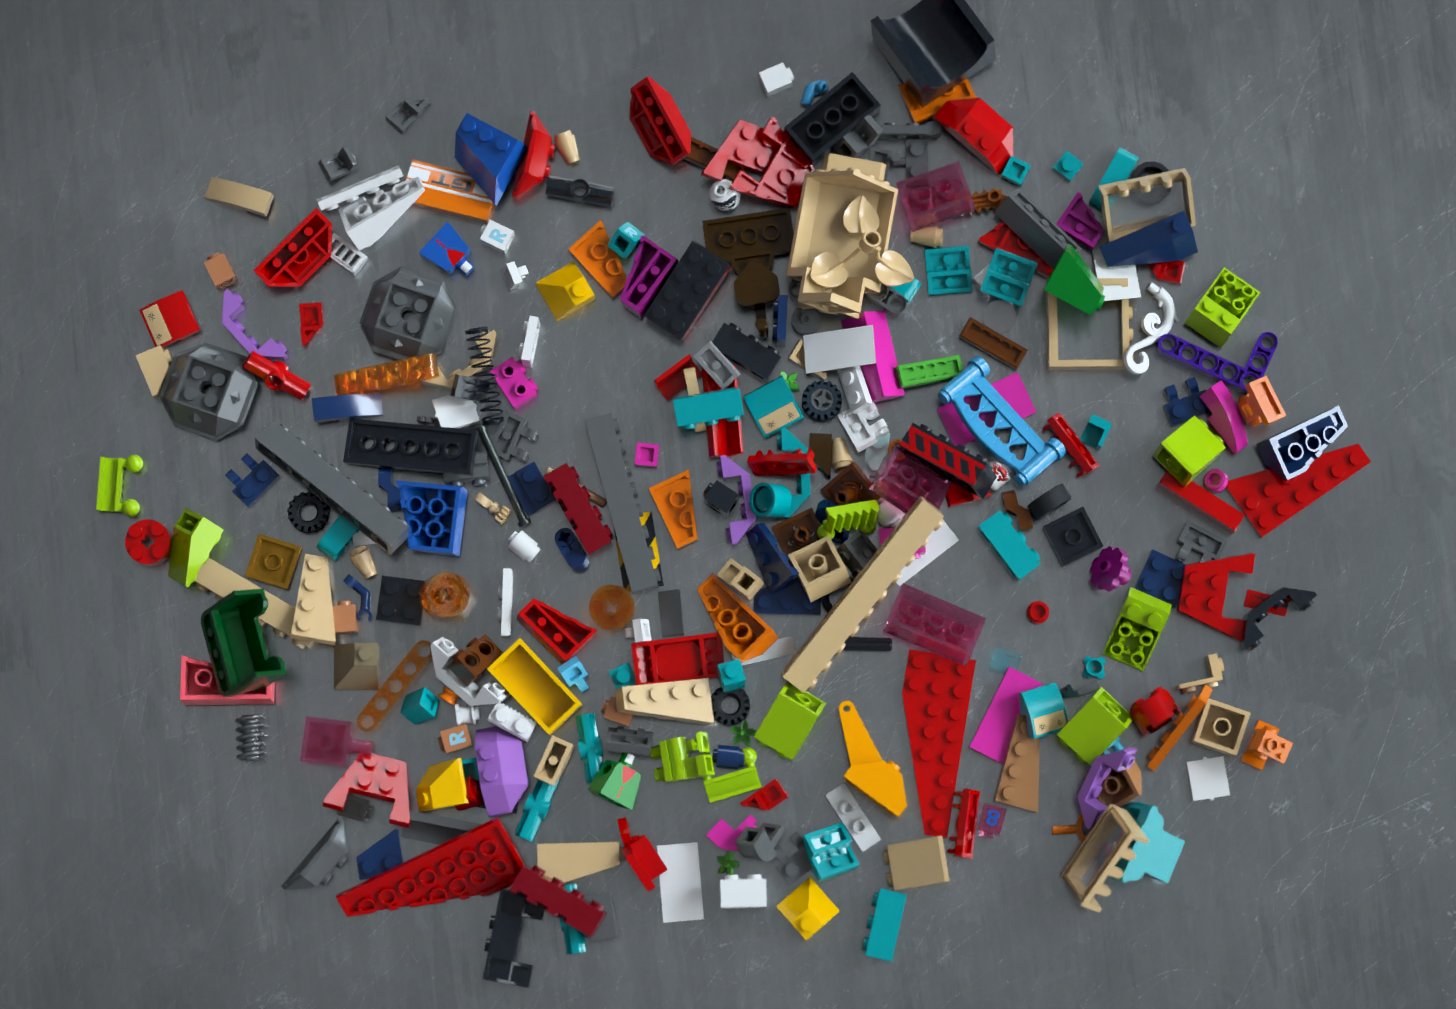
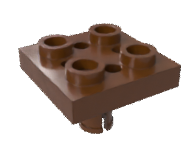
[820,462,882,506]
[771,508,821,567]

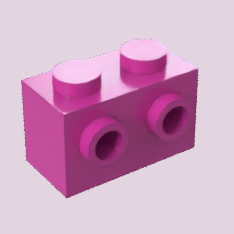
[490,357,538,411]

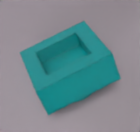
[1052,151,1084,183]
[1001,156,1031,186]
[609,662,636,689]

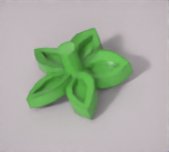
[780,370,800,390]
[731,719,757,746]
[717,851,740,875]

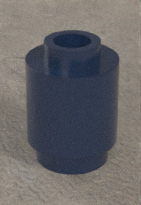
[712,745,745,769]

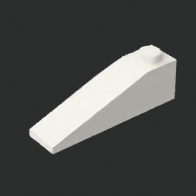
[338,176,425,251]

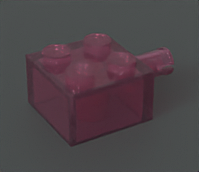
[300,716,373,768]

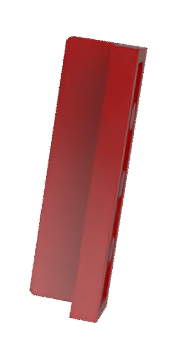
[702,365,743,457]
[1157,470,1245,534]

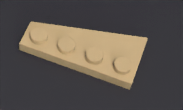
[290,554,336,646]

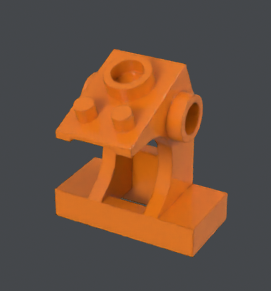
[1237,376,1286,427]
[1240,720,1293,771]

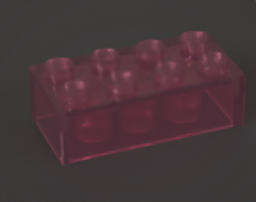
[883,583,986,666]

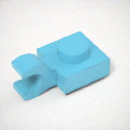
[557,656,589,693]

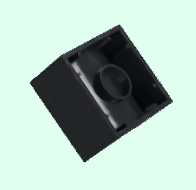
[871,0,995,108]

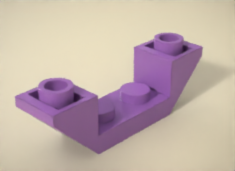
[222,289,288,361]
[716,455,756,547]
[1077,747,1137,830]

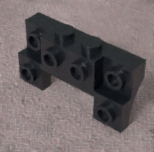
[483,889,544,988]

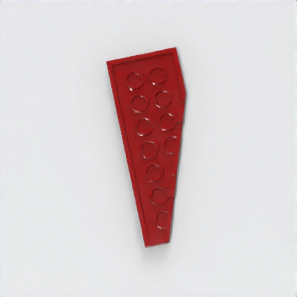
[902,649,976,839]
[336,817,526,917]

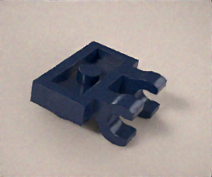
[1163,377,1211,426]
[225,453,280,508]

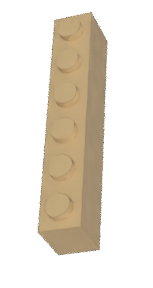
[195,558,314,649]

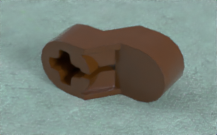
[1001,490,1033,531]

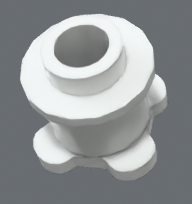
[455,704,480,726]

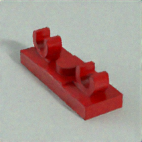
[1042,412,1100,477]
[747,448,817,476]
[947,788,980,859]

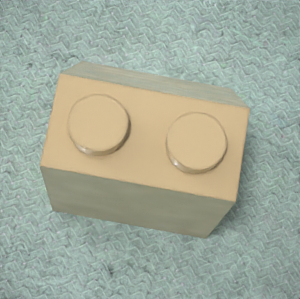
[883,836,950,891]

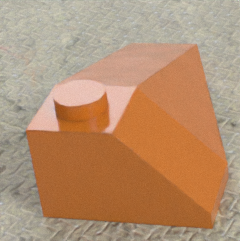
[697,573,779,663]

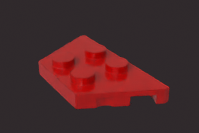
[978,222,1053,278]

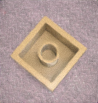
[788,536,851,602]
[1190,698,1251,757]

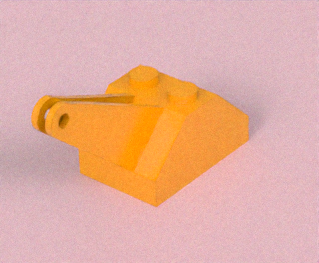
[839,701,907,819]

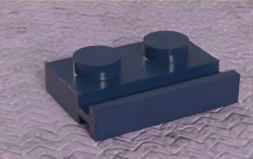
[508,462,556,517]

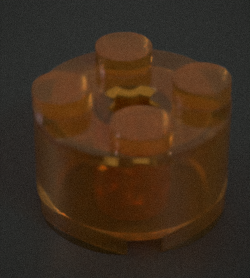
[419,572,470,619]
[589,585,635,632]

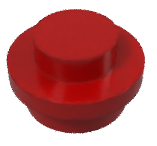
[1027,601,1049,624]

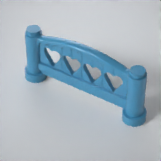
[938,356,1066,486]

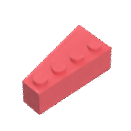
[180,656,275,705]

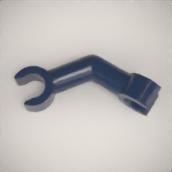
[343,574,372,622]

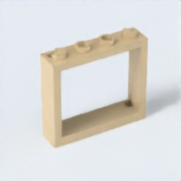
[1046,278,1134,370]

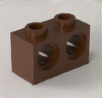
[448,634,503,687]

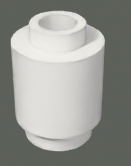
[507,530,541,563]

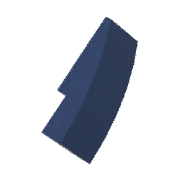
[311,393,383,423]

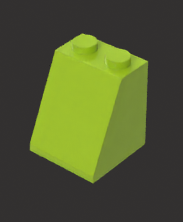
[1153,415,1226,488]
[754,681,827,760]
[1057,687,1133,766]

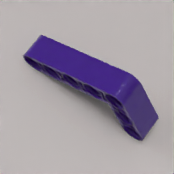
[1156,332,1278,395]

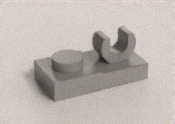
[693,341,741,389]

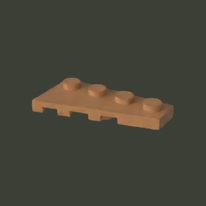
[994,713,1040,813]

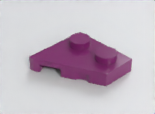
[1056,192,1105,251]

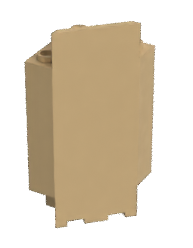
[786,153,898,319]

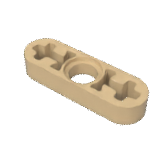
[683,367,706,433]

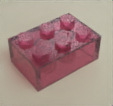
[896,161,975,232]
[869,445,951,514]

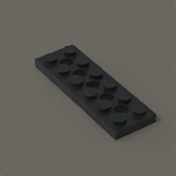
[343,418,479,476]

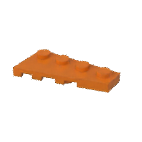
[1147,684,1213,771]

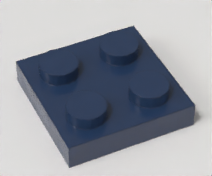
[772,295,788,347]
[1134,549,1186,609]

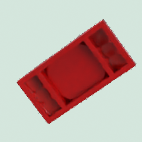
[631,632,724,685]

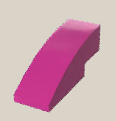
[1199,380,1248,454]

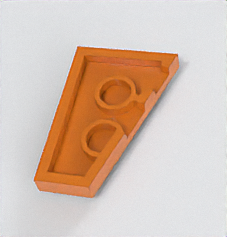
[898,78,976,124]
[568,220,627,299]
[648,469,698,550]

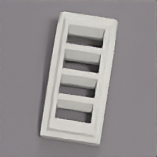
[330,232,369,276]

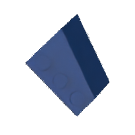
[454,113,529,206]
[396,480,468,556]

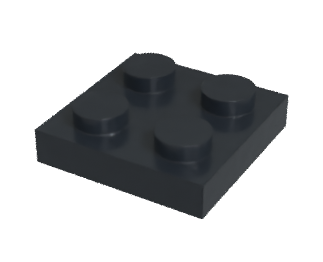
[1043,507,1103,567]
[376,575,427,626]

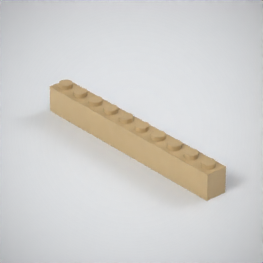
[781,496,944,693]

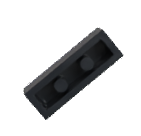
[712,323,781,383]

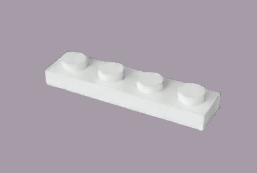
[317,165,403,211]

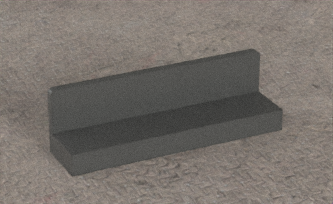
[995,188,1082,269]
[401,810,482,845]

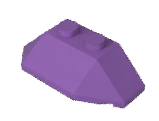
[475,726,528,817]

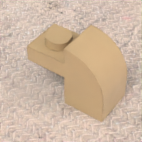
[717,558,764,601]

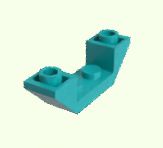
[777,428,811,520]

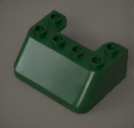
[201,589,287,697]

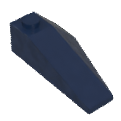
[1099,211,1198,267]
[1256,406,1348,481]

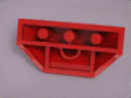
[629,76,691,165]
[932,98,1013,176]
[512,111,556,202]
[253,208,332,287]

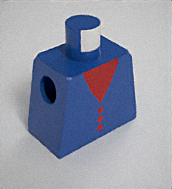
[419,222,475,276]

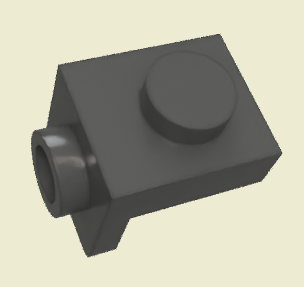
[318,146,357,182]

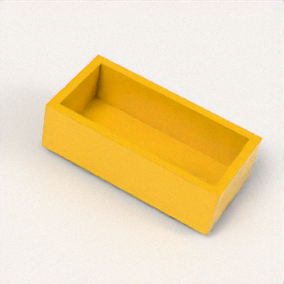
[487,638,583,736]

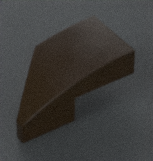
[809,433,832,478]

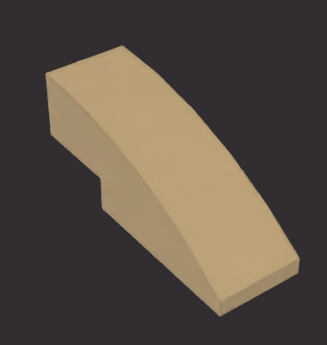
[204,177,274,217]

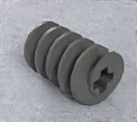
[235,714,265,761]

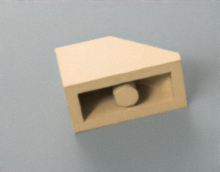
[135,345,172,399]
[533,735,574,786]

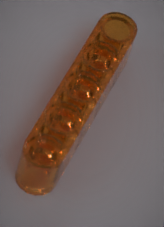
[334,354,439,395]
[357,640,433,733]

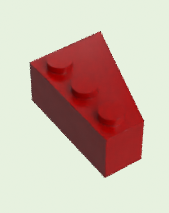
[516,598,598,665]

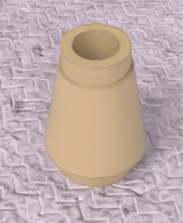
[554,130,580,165]
[910,226,943,248]
[831,437,853,472]
[348,544,377,579]

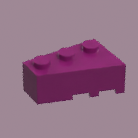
[620,235,679,319]

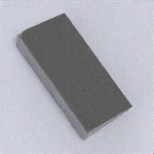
[658,589,684,637]

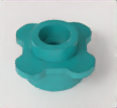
[1083,656,1106,679]

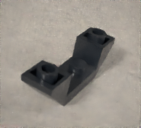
[1240,587,1317,651]

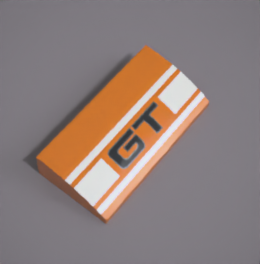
[406,160,493,224]

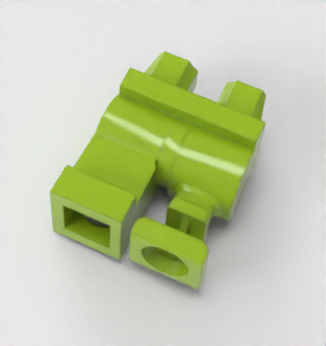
[650,732,715,782]

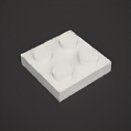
[518,316,540,368]

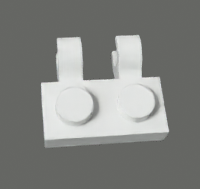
[837,402,889,452]

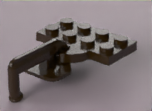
[702,208,794,339]

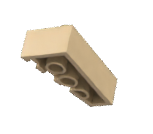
[615,678,714,726]

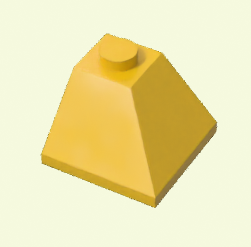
[535,261,596,321]
[416,758,468,812]
[776,877,839,941]

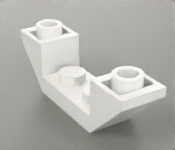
[430,637,510,706]

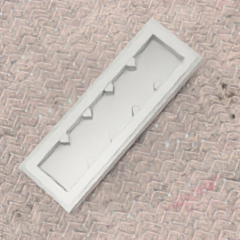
[497,568,513,638]
[825,783,881,852]

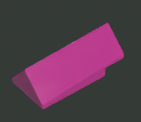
[841,311,905,402]

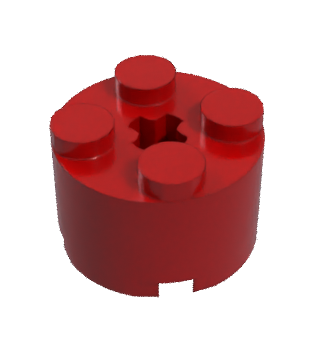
[125,519,172,567]
[1129,686,1182,737]

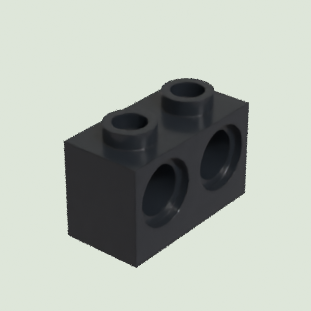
[703,480,739,519]

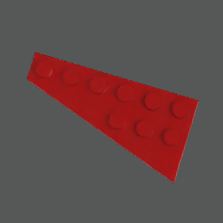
[1225,444,1371,538]

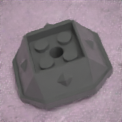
[359,267,458,365]
[159,343,258,441]

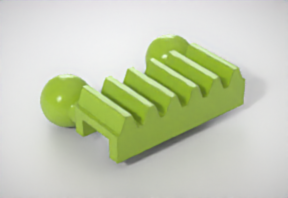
[96,455,143,517]
[817,499,879,540]
[701,747,762,803]

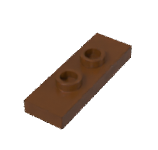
[683,137,746,181]
[959,317,1028,370]

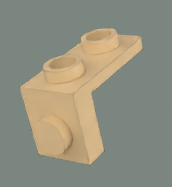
[1176,653,1224,694]

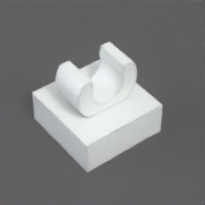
[501,261,529,291]
[624,619,651,643]

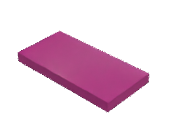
[936,372,1036,446]
[969,667,1045,765]

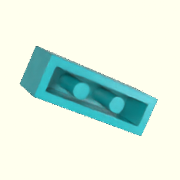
[673,387,744,430]
[977,510,1041,582]
[861,888,907,962]

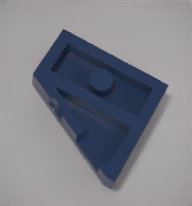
[356,829,403,880]

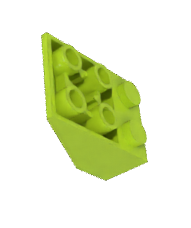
[1185,267,1261,348]
[168,508,224,587]
[1102,587,1172,671]

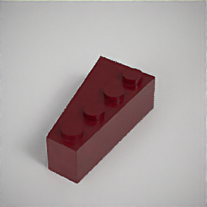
[543,463,614,555]
[509,865,607,937]

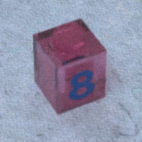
[976,803,1007,839]

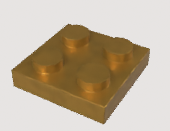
[245,533,302,590]

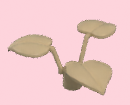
[810,195,914,288]

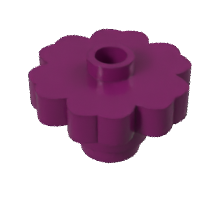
[1090,546,1131,592]

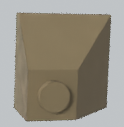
[334,643,380,690]

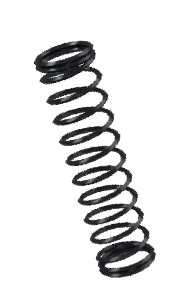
[464,326,505,425]

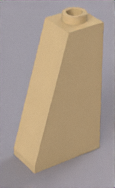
[537,842,624,883]

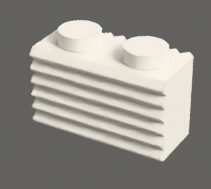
[487,702,538,743]

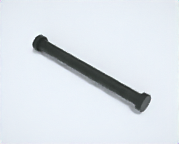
[474,425,531,527]

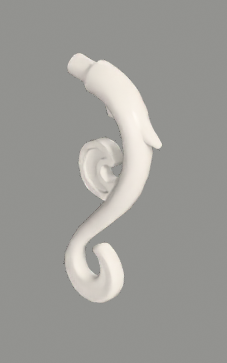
[1124,282,1179,375]

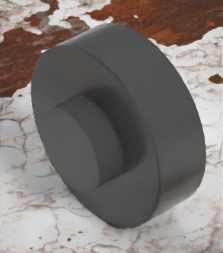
[791,308,820,335]

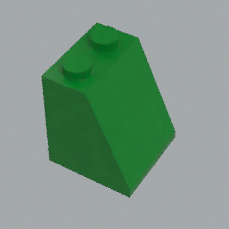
[1044,244,1105,315]

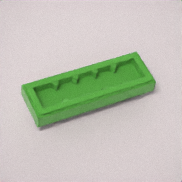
[895,355,963,389]

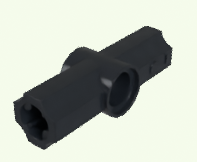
[545,175,615,207]

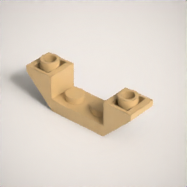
[419,330,498,391]

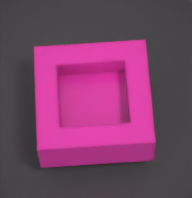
[635,442,659,468]

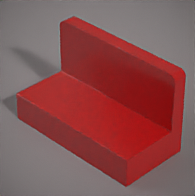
[654,354,702,402]
[622,835,667,891]

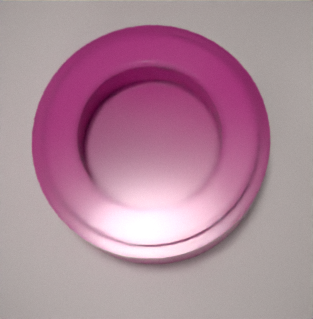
[1204,469,1228,492]

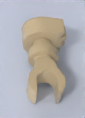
[473,492,512,525]

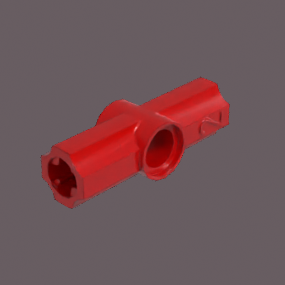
[242,351,311,400]

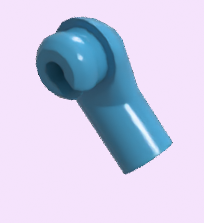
[800,80,829,107]

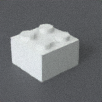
[720,875,767,908]

